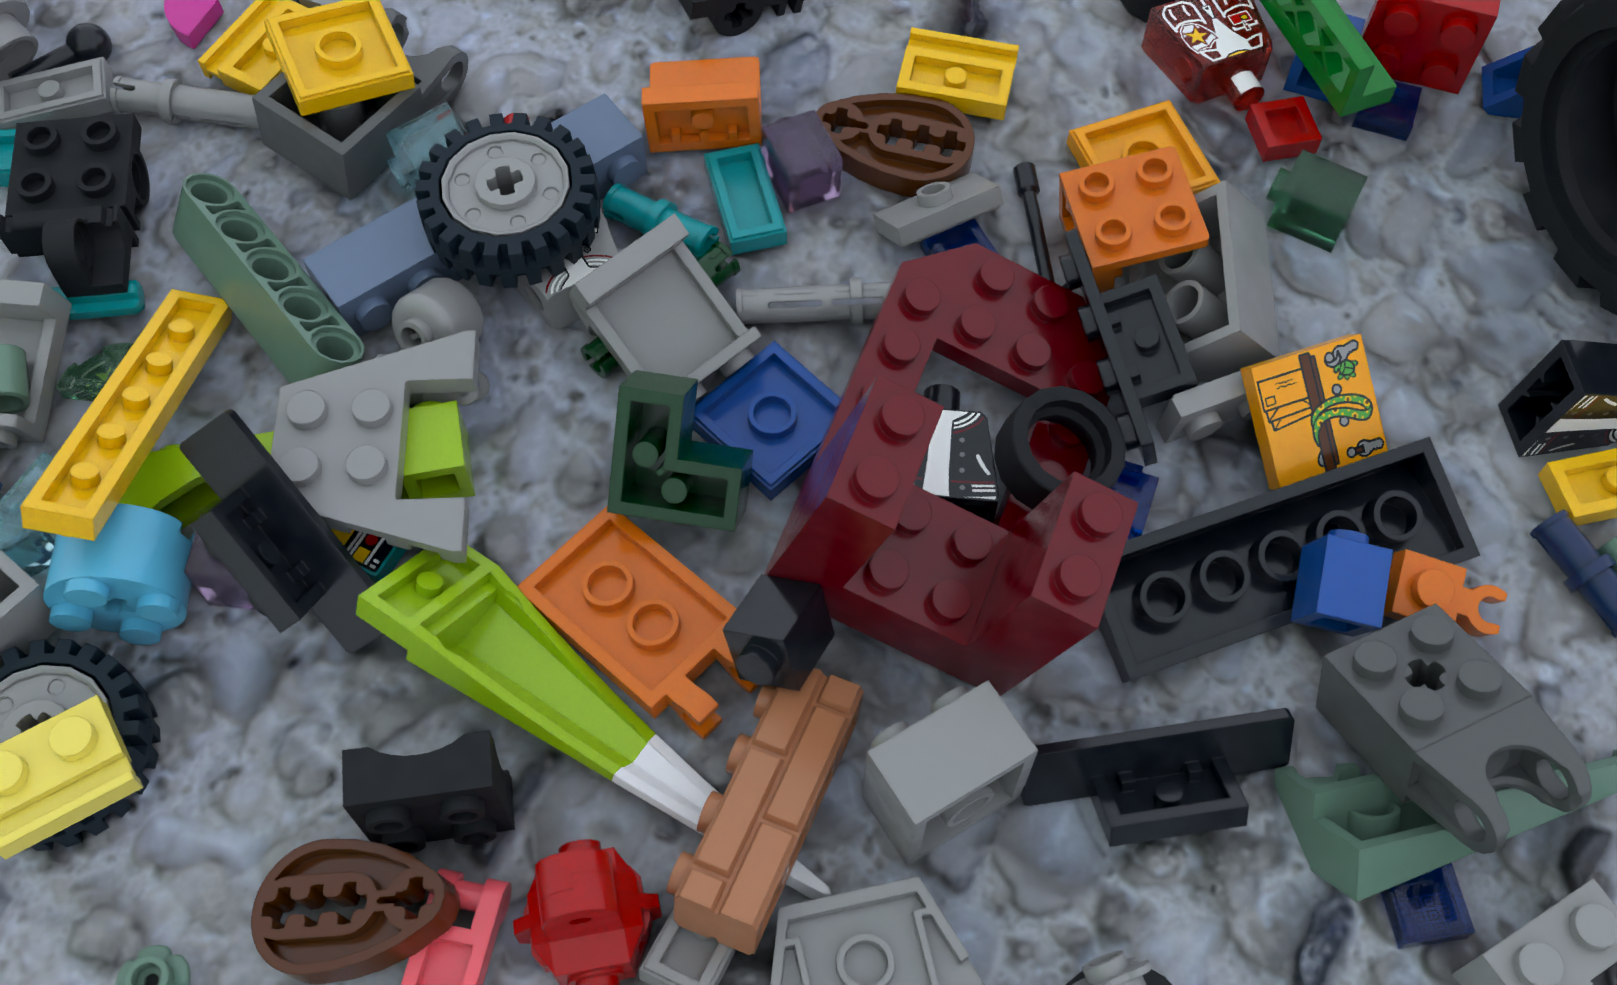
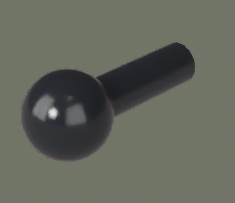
[8,23,112,79]

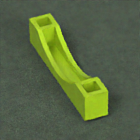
[119,400,475,530]

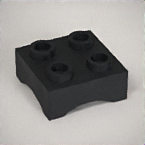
[342,730,515,854]

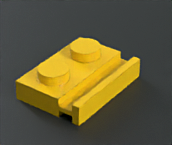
[197,0,309,95]
[896,27,1019,120]

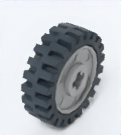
[415,112,601,288]
[0,638,161,851]

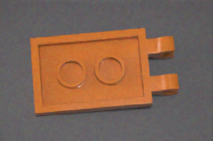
[517,505,759,740]

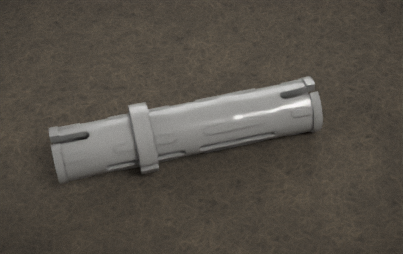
[110,76,260,130]
[736,277,891,326]

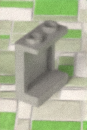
[568,213,762,400]
[0,279,72,450]

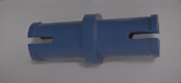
[1529,509,1617,638]

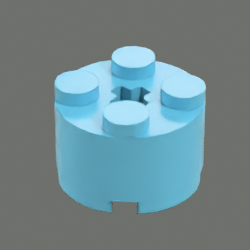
[43,503,199,645]

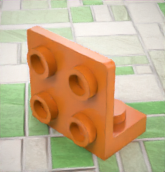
[641,56,763,153]
[1059,146,1209,293]

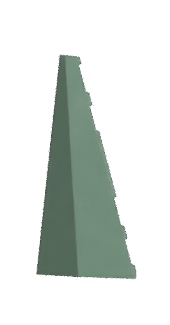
[1274,749,1617,902]

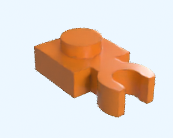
[1384,549,1507,637]

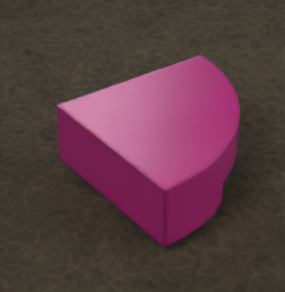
[164,0,224,49]

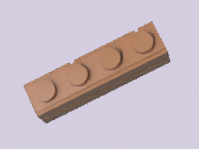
[667,668,864,955]

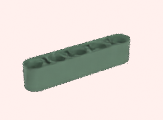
[172,173,364,384]

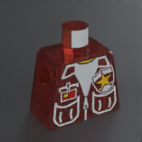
[1141,0,1273,111]

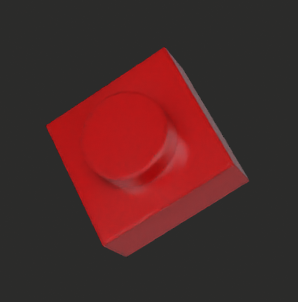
[1245,96,1322,162]

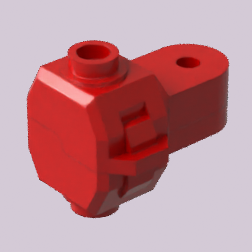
[513,839,662,985]

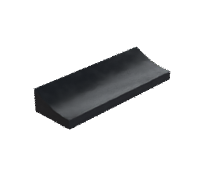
[1098,437,1480,683]

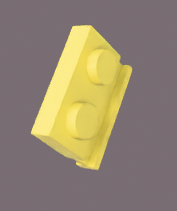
[0,695,144,860]

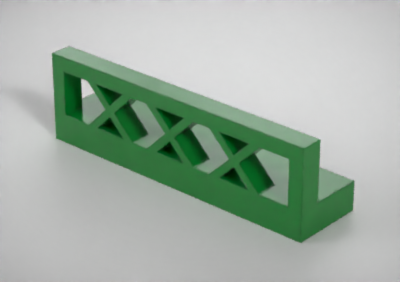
[1259,0,1397,117]

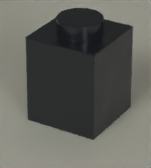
[722,574,835,691]

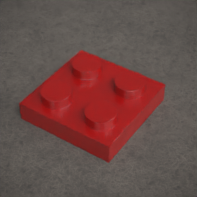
[1361,0,1501,94]

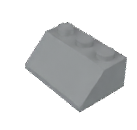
[1129,180,1280,382]

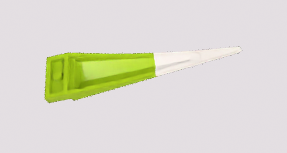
[356,545,832,900]

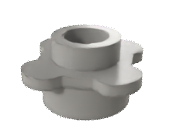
[1072,950,1152,985]

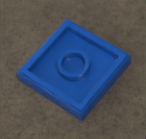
[693,341,840,501]

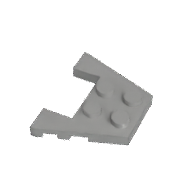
[271,330,480,563]
[770,876,985,985]

